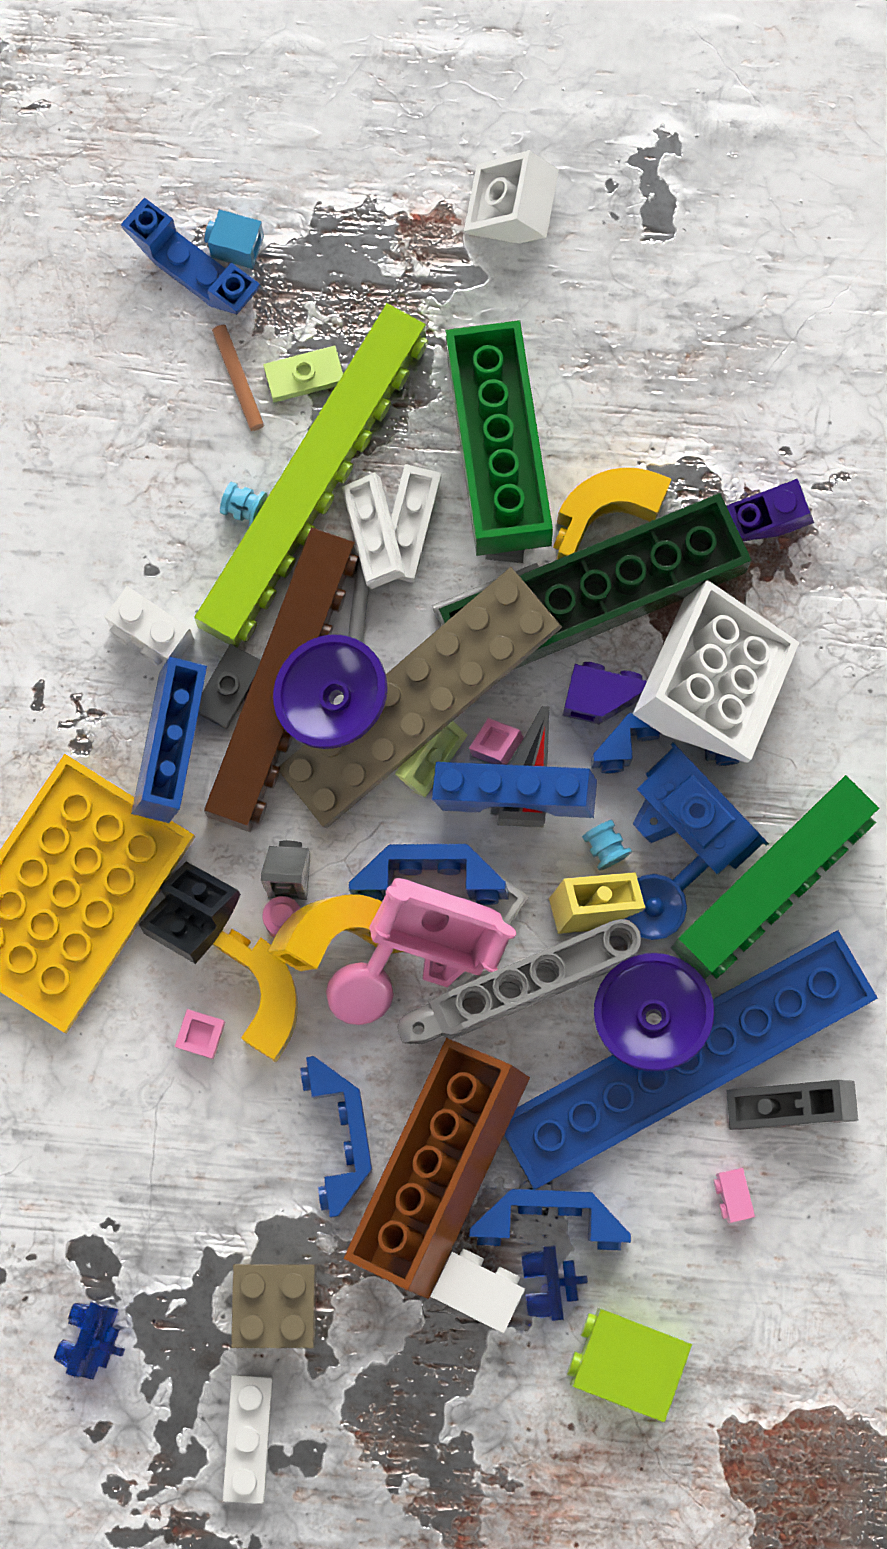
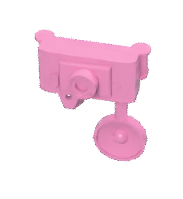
[326,878,516,1025]

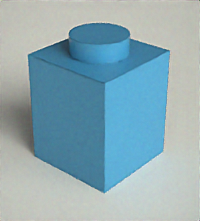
[204,209,264,269]

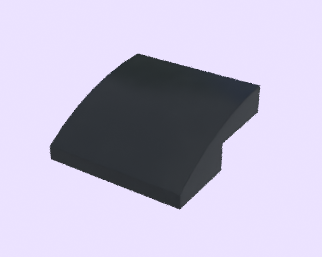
[139,861,241,964]

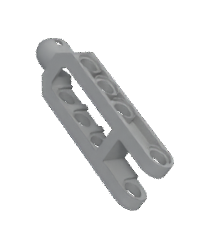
[397,919,641,1044]

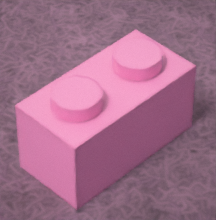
[713,1168,755,1223]

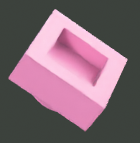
[469,718,523,765]
[175,1009,226,1060]

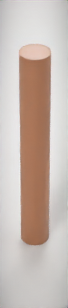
[212,325,264,431]

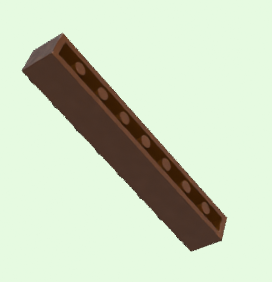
[204,527,359,832]

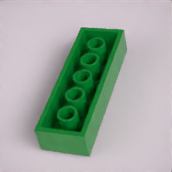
[445,320,553,556]
[670,775,880,980]

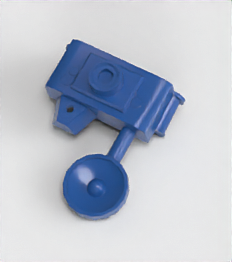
[623,742,769,940]

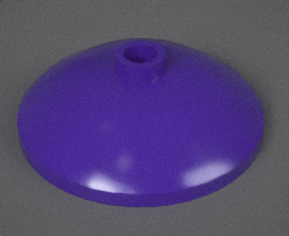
[273,635,388,749]
[594,953,714,1071]

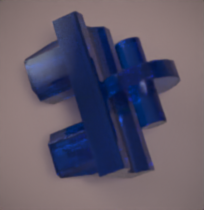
[521,1246,588,1321]
[54,1302,126,1380]

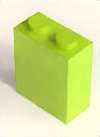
[566,1308,692,1423]

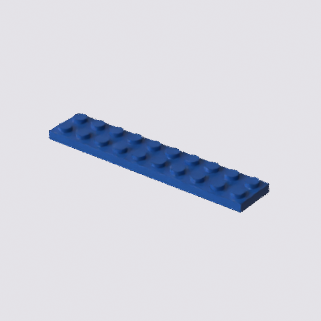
[504,930,878,1190]

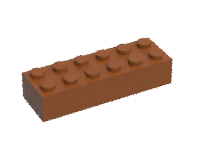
[343,1038,530,1299]

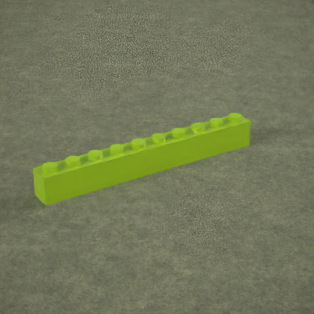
[194,303,429,647]

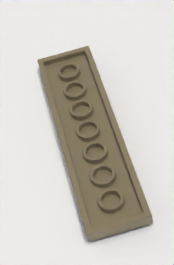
[279,567,562,828]

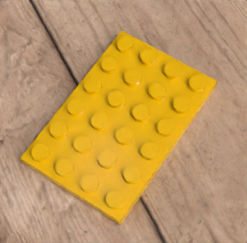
[0,754,195,1034]

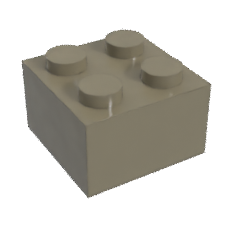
[231,1264,317,1348]

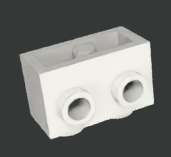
[104,586,194,666]
[430,1248,525,1333]

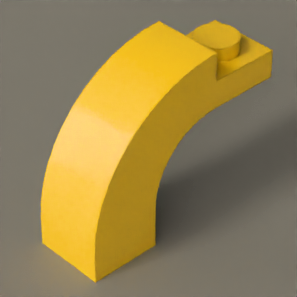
[553,467,671,560]
[268,894,403,971]
[212,929,298,1062]

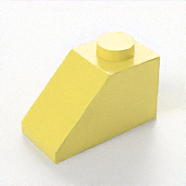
[549,872,645,934]

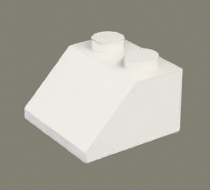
[464,150,559,244]

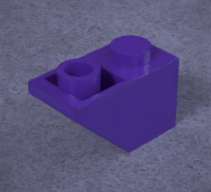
[726,478,814,541]
[562,662,647,725]

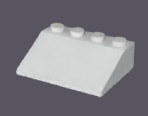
[633,580,799,763]

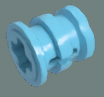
[220,482,268,525]
[582,820,632,871]

